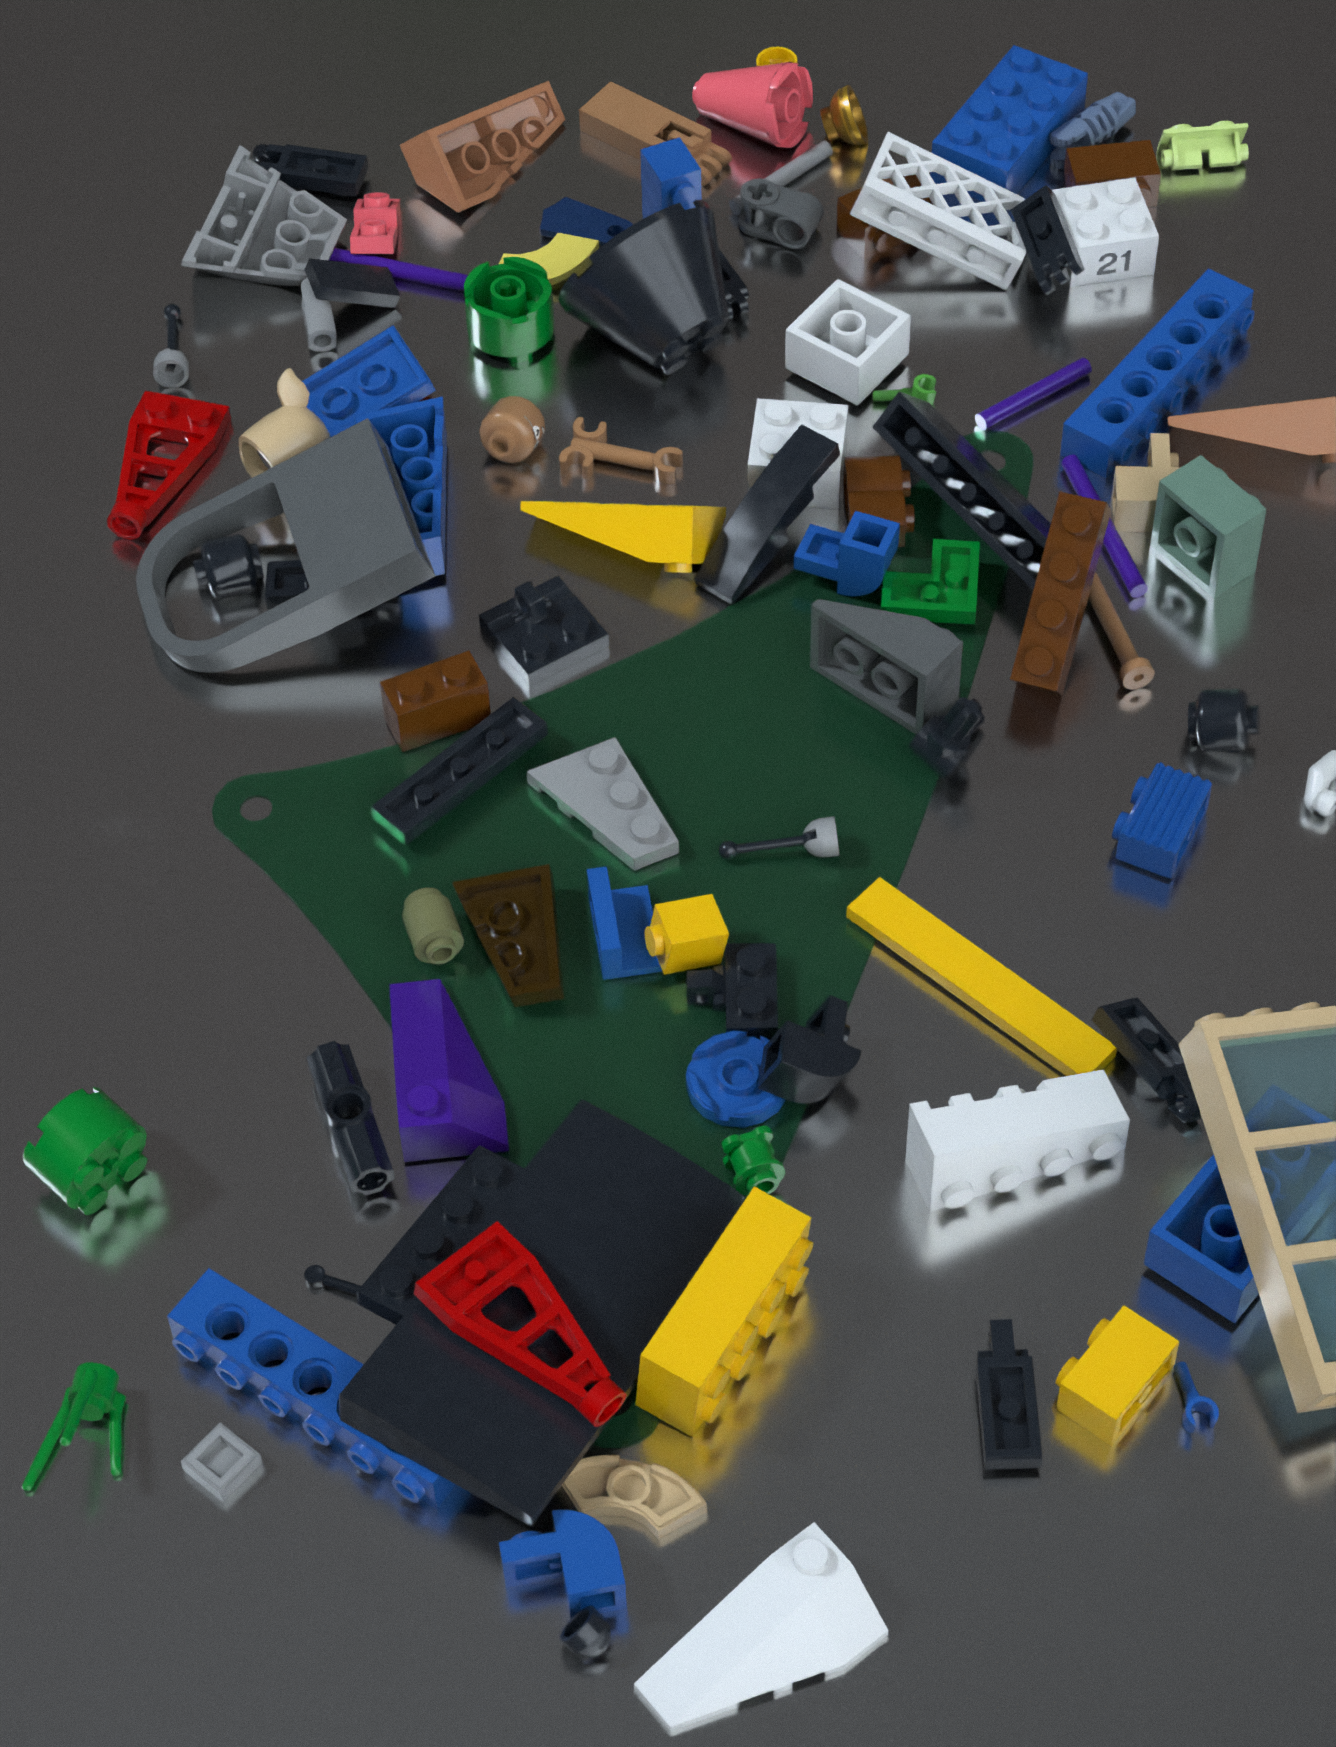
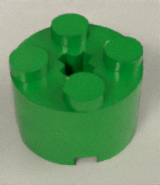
[464,257,555,363]
[23,1087,148,1215]

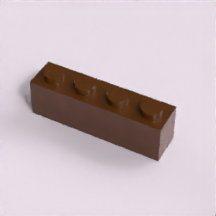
[1010,491,1111,696]

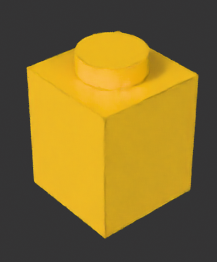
[645,894,729,975]

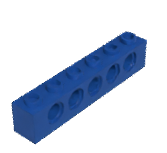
[1060,268,1255,478]
[167,1268,456,1509]

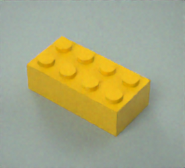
[635,1186,814,1437]

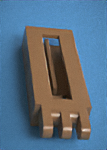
[579,81,732,186]

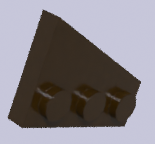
[452,864,564,1008]

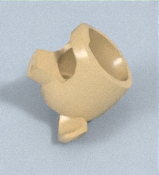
[239,368,330,478]

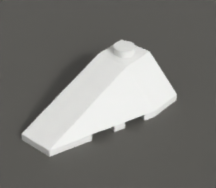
[634,1522,888,1731]

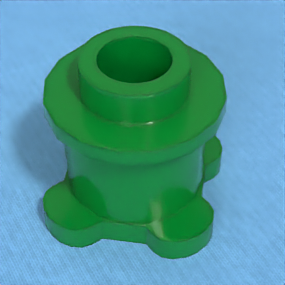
[721,1126,786,1195]

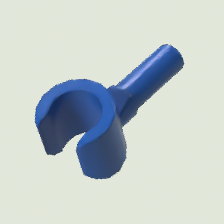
[1173,1362,1219,1433]

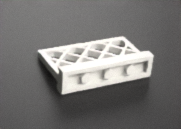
[850,132,1026,290]

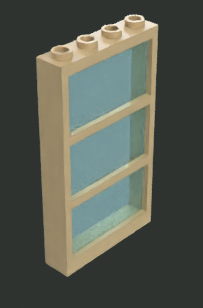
[1178,1002,1336,1413]

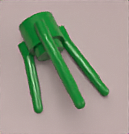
[22,1362,126,1491]

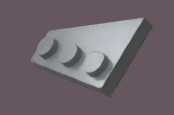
[527,737,679,871]

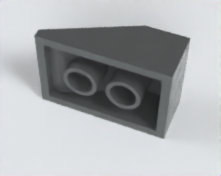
[810,599,963,735]

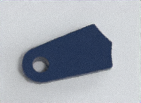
[539,197,633,246]

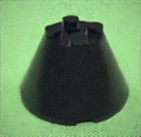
[558,200,729,375]

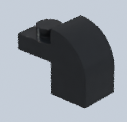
[758,995,862,1104]

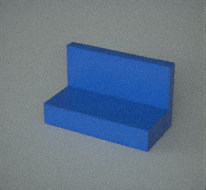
[587,866,663,980]

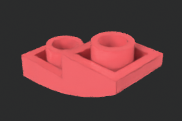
[350,192,400,254]

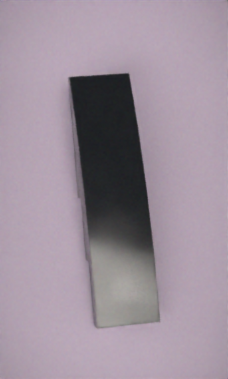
[694,424,840,604]

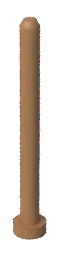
[1088,572,1155,690]

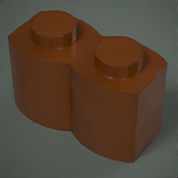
[843,455,914,547]

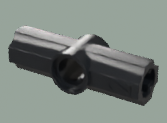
[306,1041,395,1196]

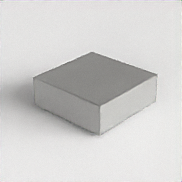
[181,1422,262,1502]

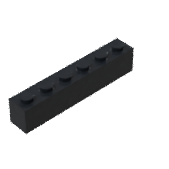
[872,391,1097,590]

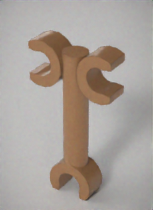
[559,417,683,484]

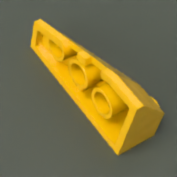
[520,501,726,573]

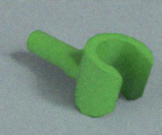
[873,374,937,405]

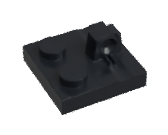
[479,575,609,687]

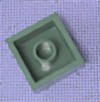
[1150,455,1267,599]

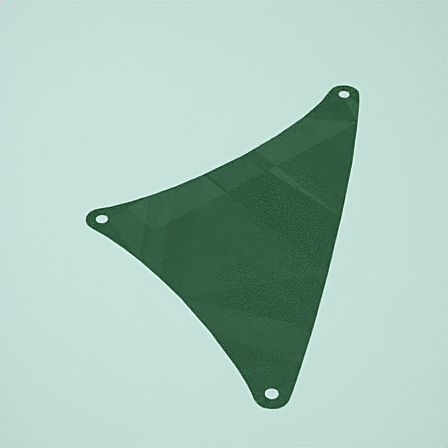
[212,430,1034,1448]

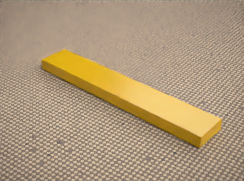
[846,877,1117,1076]

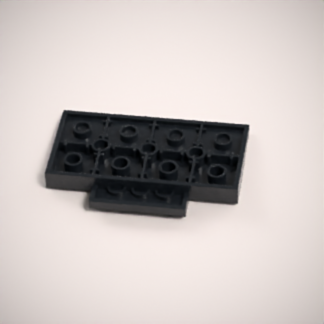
[339,1099,746,1526]

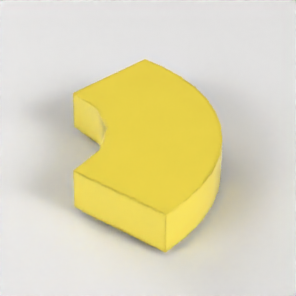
[499,233,599,285]

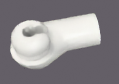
[1303,750,1336,817]

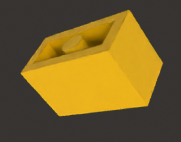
[1055,1305,1180,1446]

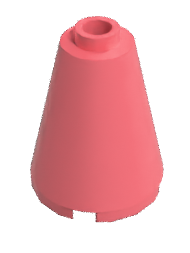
[692,62,813,148]

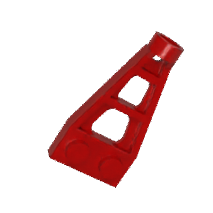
[107,390,231,540]
[414,1221,627,1427]

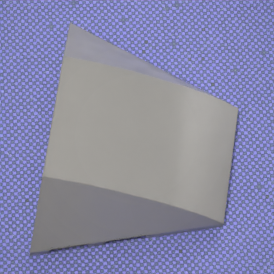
[181,145,347,286]

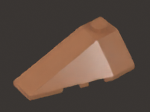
[400,81,566,213]
[1167,396,1336,463]

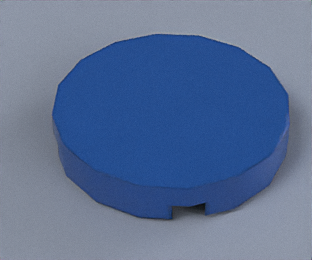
[686,1031,786,1128]

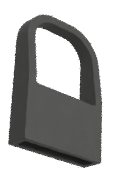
[136,418,435,673]

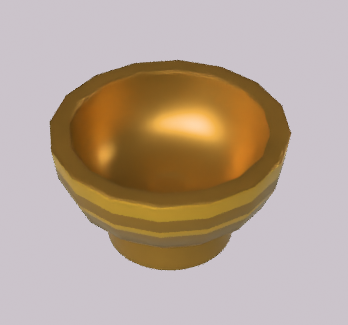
[820,85,868,145]

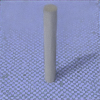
[729,140,833,215]

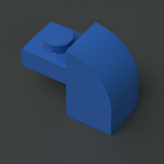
[794,511,900,596]
[499,1510,627,1619]

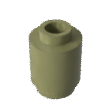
[402,888,464,964]

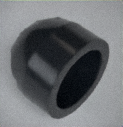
[560,1605,611,1659]

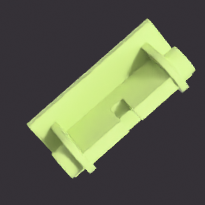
[1157,121,1249,171]

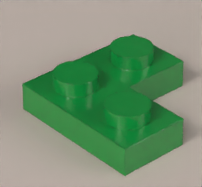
[881,539,980,625]

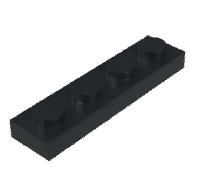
[371,697,548,846]

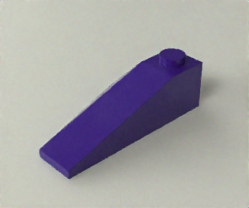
[389,979,509,1162]

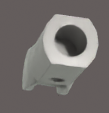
[301,278,336,352]

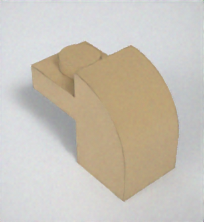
[1111,433,1181,532]

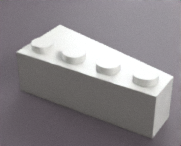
[905,1070,1130,1212]

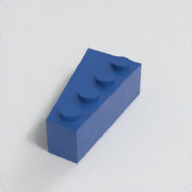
[354,396,447,576]

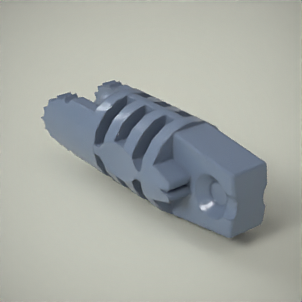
[1049,92,1136,169]

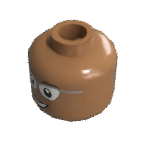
[479,396,545,464]

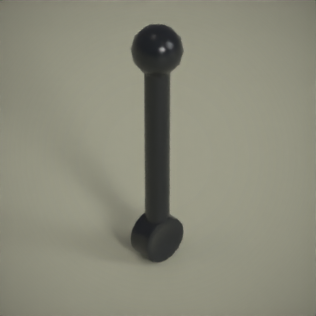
[304,1265,361,1295]

